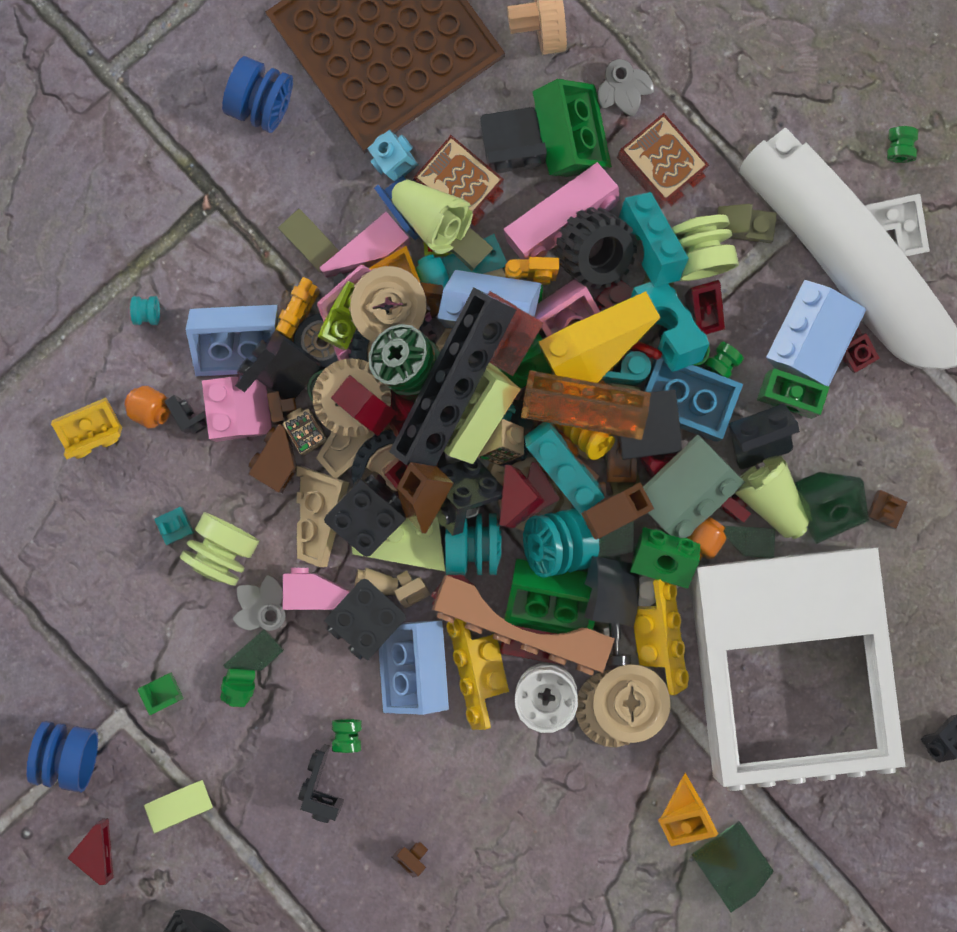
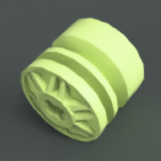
[672,215,739,281]
[180,512,259,586]

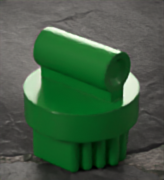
[220,668,255,707]

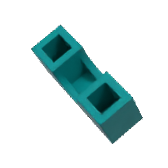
[619,192,689,287]
[631,282,710,372]
[524,419,605,515]

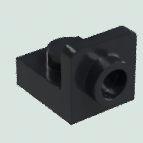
[164,395,207,434]
[921,714,957,762]

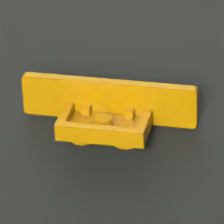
[634,579,689,696]
[447,618,509,730]

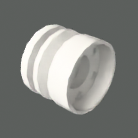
[515,663,578,733]

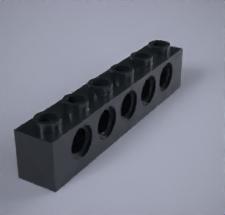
[389,287,517,466]

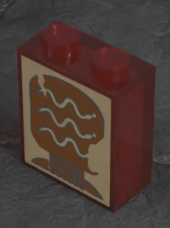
[617,113,709,209]
[413,135,504,226]

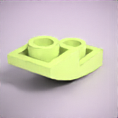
[144,780,213,834]

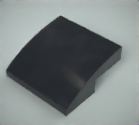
[614,389,682,460]
[584,556,640,626]

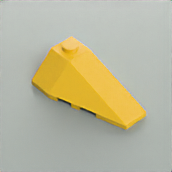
[539,291,660,400]

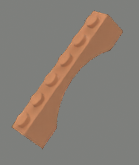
[432,575,615,676]

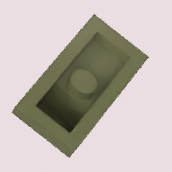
[717,204,777,244]

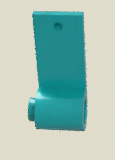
[415,234,507,289]
[600,351,651,386]

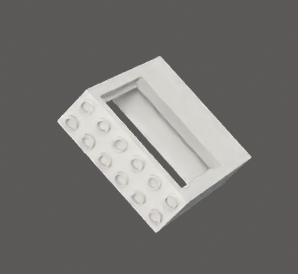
[690,548,905,791]

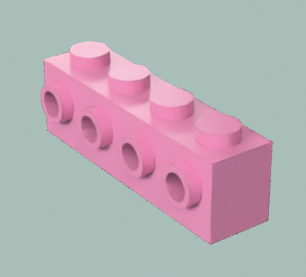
[503,162,620,259]

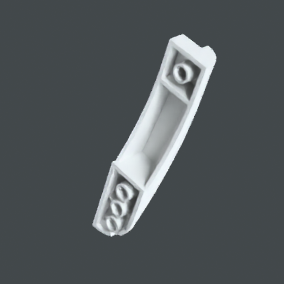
[739,127,957,370]

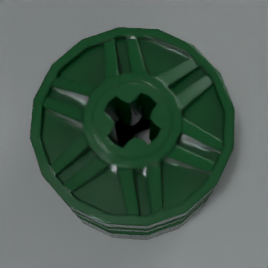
[369,324,441,402]

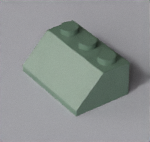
[643,435,745,538]

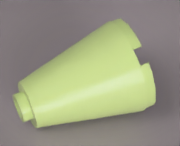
[392,180,473,254]
[735,456,809,539]

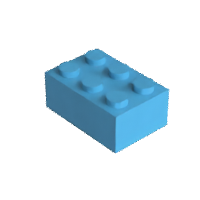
[642,357,743,442]

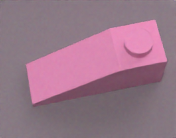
[320,212,410,278]
[283,568,350,610]

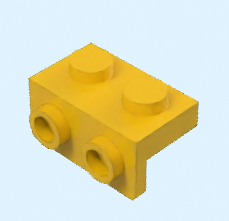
[51,397,122,459]

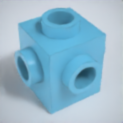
[367,130,419,181]

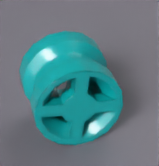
[130,296,160,325]

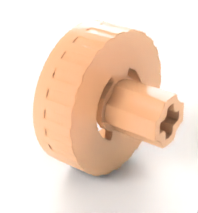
[507,0,567,55]

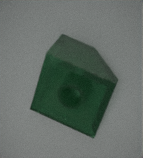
[795,471,869,544]
[691,821,774,913]

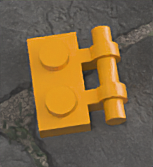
[504,257,559,285]
[275,277,320,342]

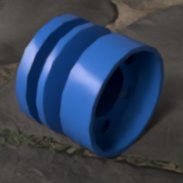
[222,56,293,133]
[26,721,98,793]

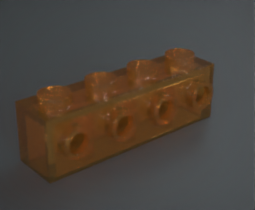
[521,371,651,440]

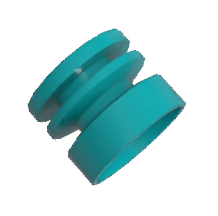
[523,508,599,578]
[445,513,501,575]

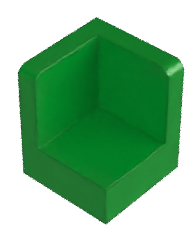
[137,672,184,716]

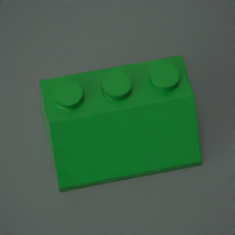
[532,79,612,177]
[504,559,595,634]

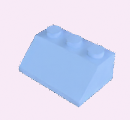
[437,270,541,341]
[766,280,866,387]
[186,305,280,376]
[379,621,449,715]

